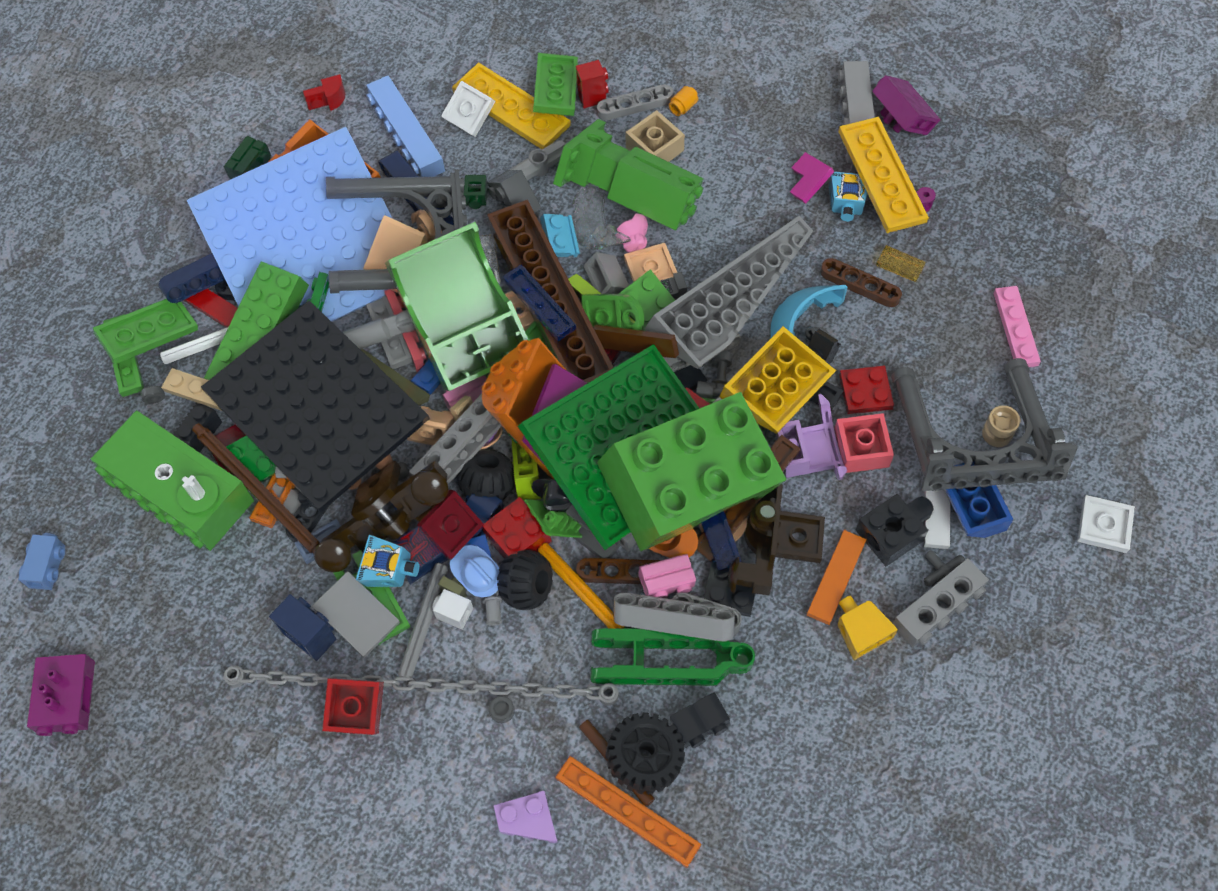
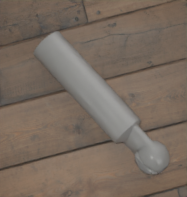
[342,310,415,349]

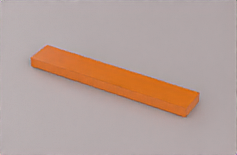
[555,756,702,868]

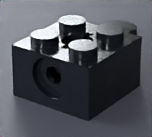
[855,494,934,567]

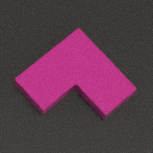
[790,152,834,204]

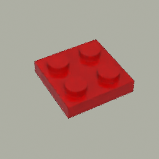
[839,366,894,414]

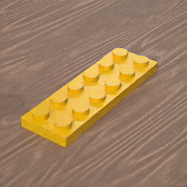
[452,62,571,149]
[838,117,929,233]

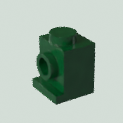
[464,175,488,209]

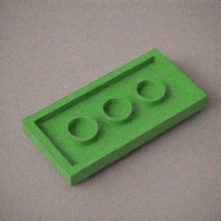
[533,53,578,116]
[93,299,198,364]

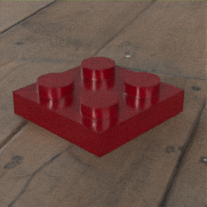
[417,489,484,560]

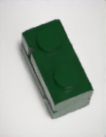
[223,136,271,179]

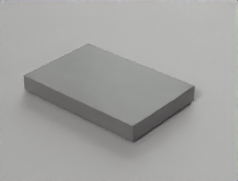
[312,571,400,658]

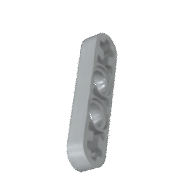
[597,84,673,120]

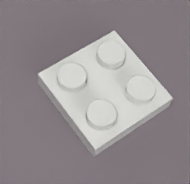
[441,81,496,137]
[1077,495,1135,553]

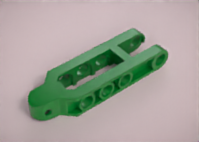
[590,628,755,686]

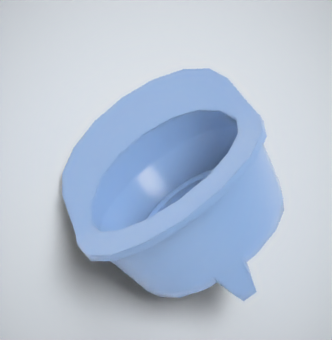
[450,545,499,598]

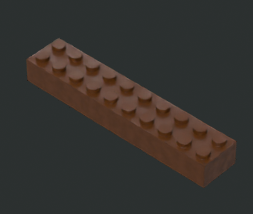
[487,199,614,383]

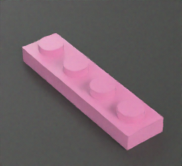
[993,286,1041,367]

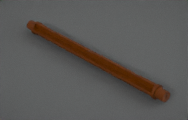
[192,423,320,554]

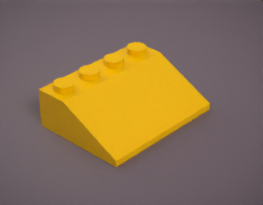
[719,326,836,434]

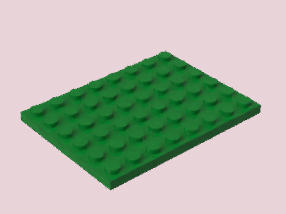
[518,344,700,550]

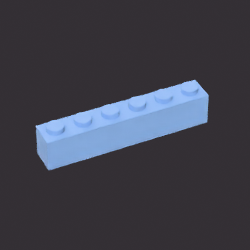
[366,75,445,177]

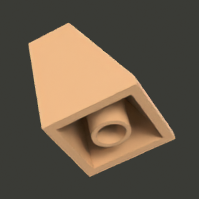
[363,215,428,293]

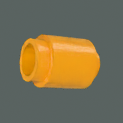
[669,86,698,116]

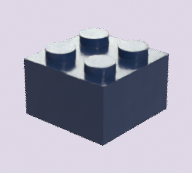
[269,594,337,662]

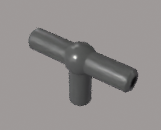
[924,551,965,587]

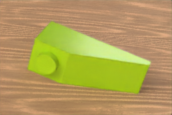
[511,439,542,501]

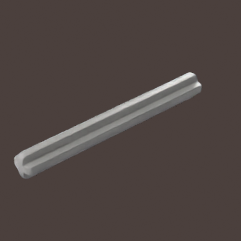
[398,563,448,678]

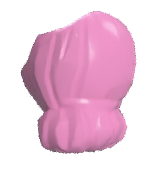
[614,214,648,253]

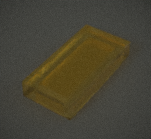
[876,245,926,282]

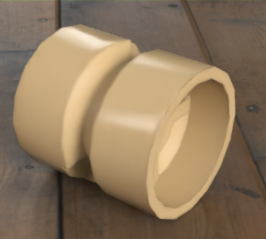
[982,406,1020,447]

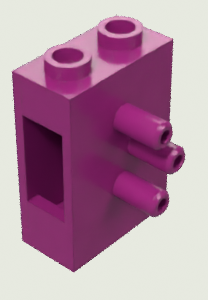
[872,75,941,135]
[27,654,95,736]

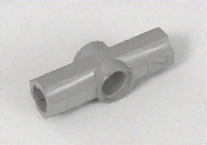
[509,140,565,181]

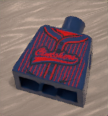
[393,526,449,585]

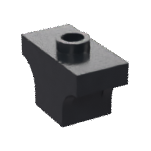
[808,329,841,364]

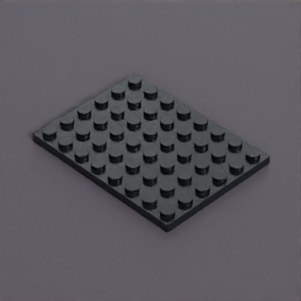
[201,301,430,513]

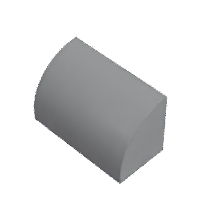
[584,252,629,294]

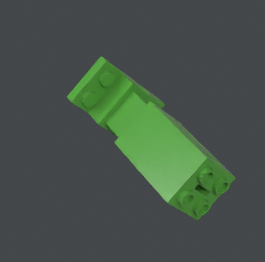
[553,119,704,231]

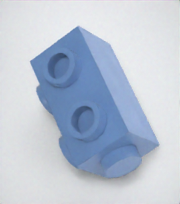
[18,533,65,590]

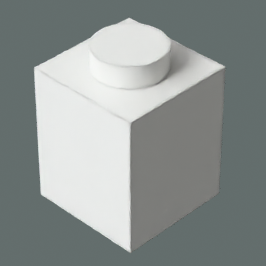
[432,589,473,630]

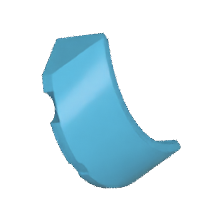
[770,285,848,339]

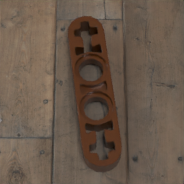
[821,258,902,307]
[576,558,662,584]

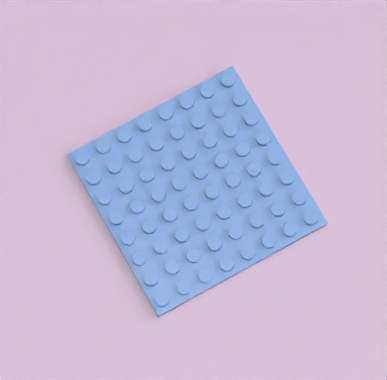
[187,127,395,322]

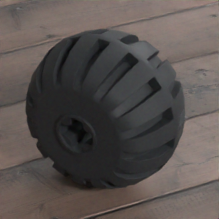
[457,449,515,500]
[497,549,553,610]

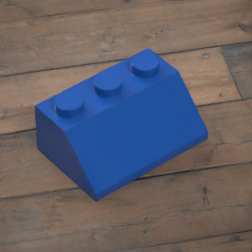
[945,461,1014,538]

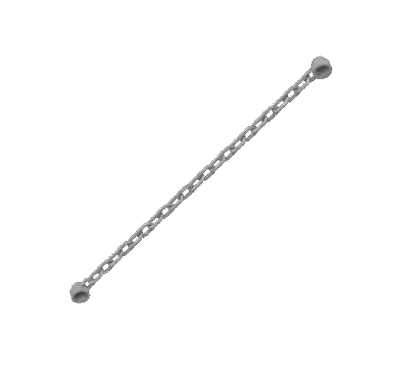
[224,666,619,706]

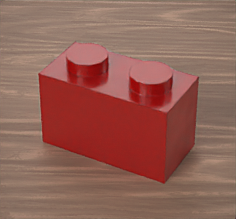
[575,60,609,109]

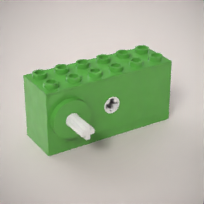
[91,410,254,551]

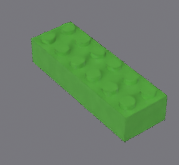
[204,261,309,380]

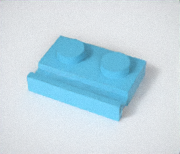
[540,214,580,257]

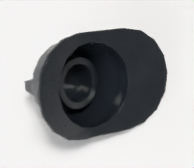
[531,479,572,512]

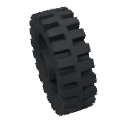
[606,712,685,794]

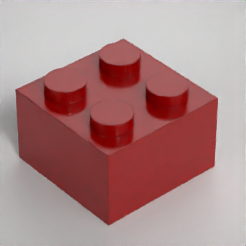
[482,497,552,559]
[322,678,384,735]

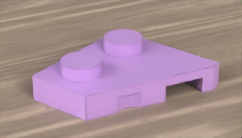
[493,791,558,843]

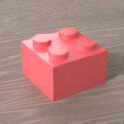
[834,413,894,473]

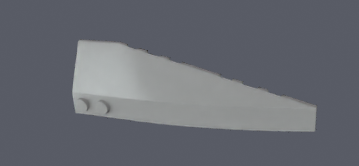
[645,216,813,369]

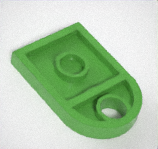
[581,294,644,331]

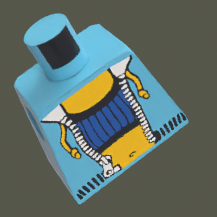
[829,172,868,222]
[356,535,419,587]

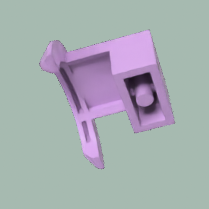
[776,394,847,480]

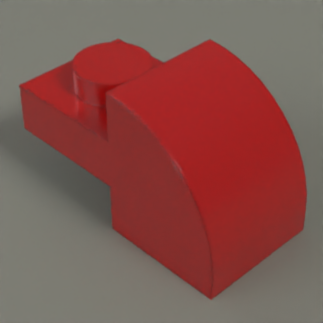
[303,74,346,111]

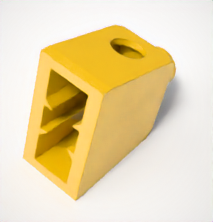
[837,596,898,660]

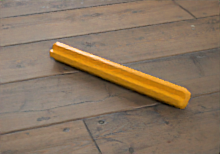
[538,543,625,629]

